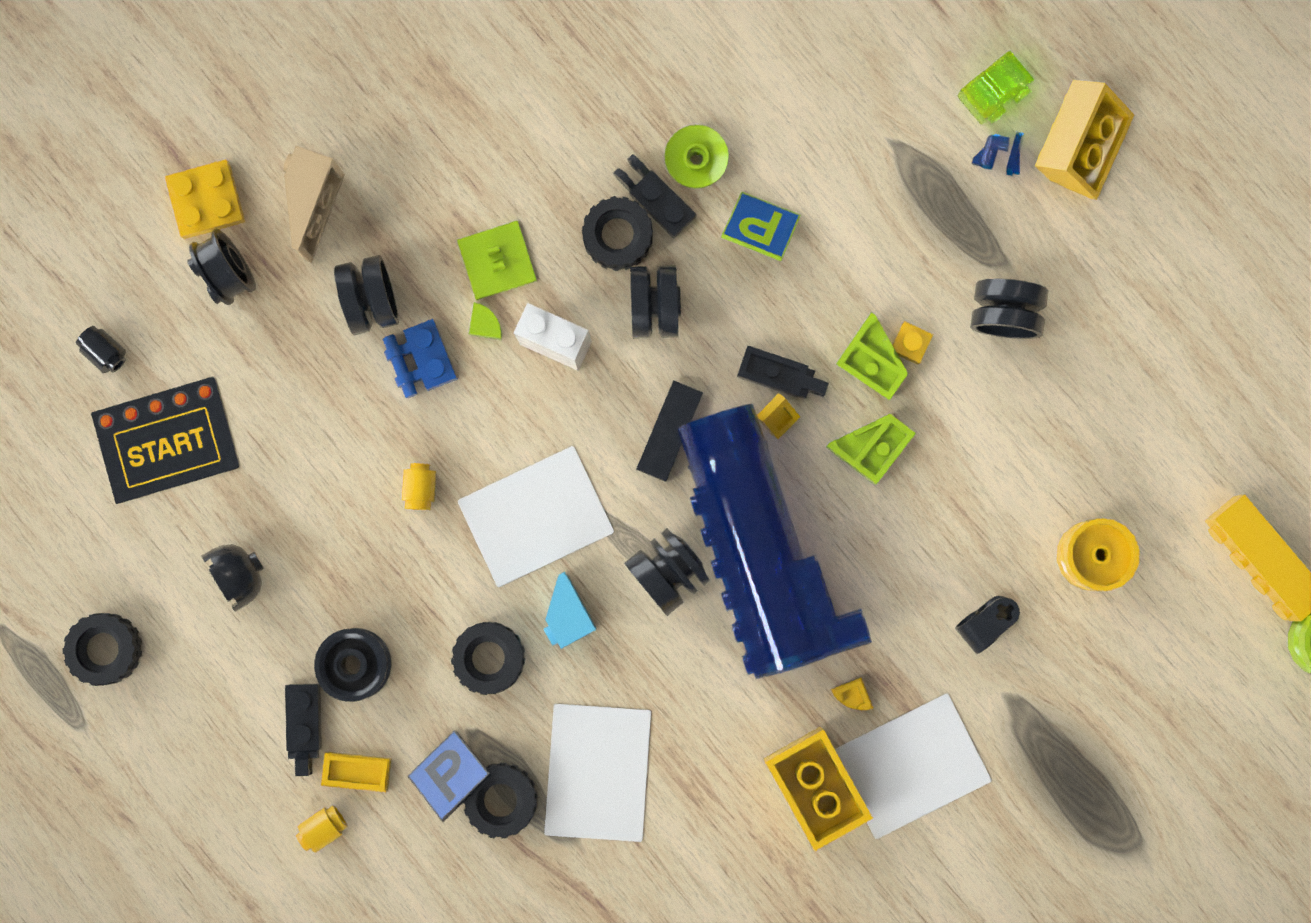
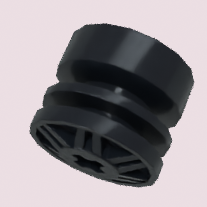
[624,528,711,616]

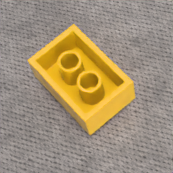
[763,727,873,851]

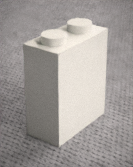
[514,303,591,371]

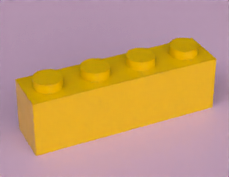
[1204,494,1311,621]

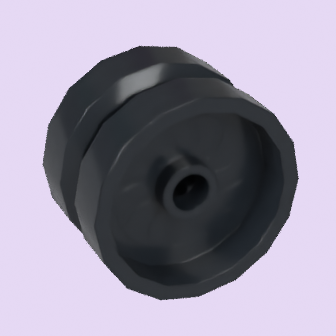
[334,255,399,335]
[630,265,681,339]
[970,279,1049,339]

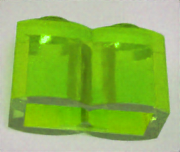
[957,51,1035,125]

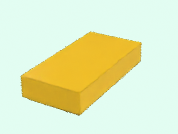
[321,752,392,792]

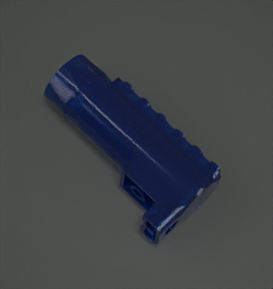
[677,404,872,680]

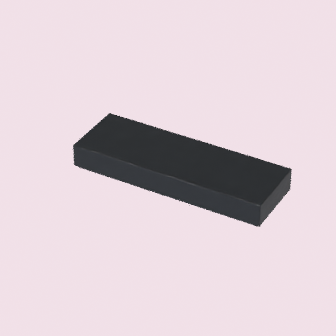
[636,380,703,482]

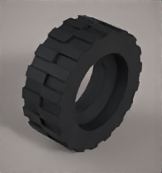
[582,196,653,271]
[62,613,142,686]
[451,622,525,695]
[463,762,538,839]

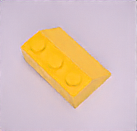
[1035,80,1135,200]

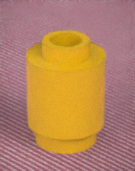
[402,463,436,510]
[296,805,348,853]

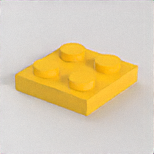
[165,159,245,239]

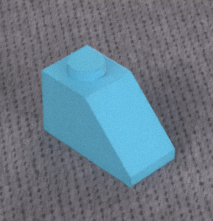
[544,572,597,649]

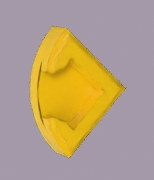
[830,677,874,711]

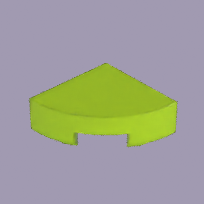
[469,302,502,340]

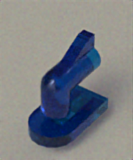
[972,132,1024,176]

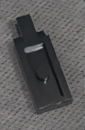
[737,345,829,399]
[285,683,322,776]

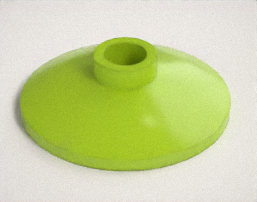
[665,125,729,189]

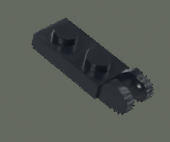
[613,154,697,238]

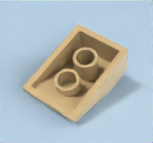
[283,146,345,263]

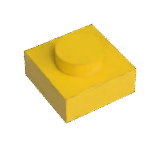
[892,321,933,365]
[756,393,800,439]

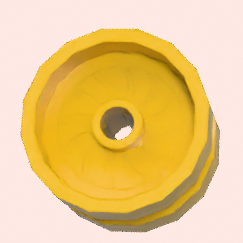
[1057,518,1140,591]

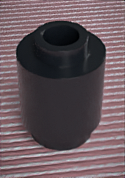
[76,326,126,373]

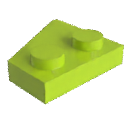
[836,312,908,400]
[826,414,916,485]

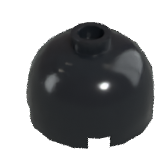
[201,544,264,612]

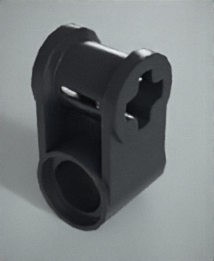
[955,596,1020,654]

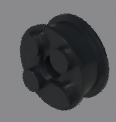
[187,228,256,305]
[314,628,392,702]

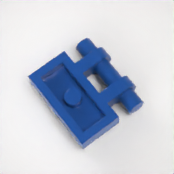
[382,319,458,399]

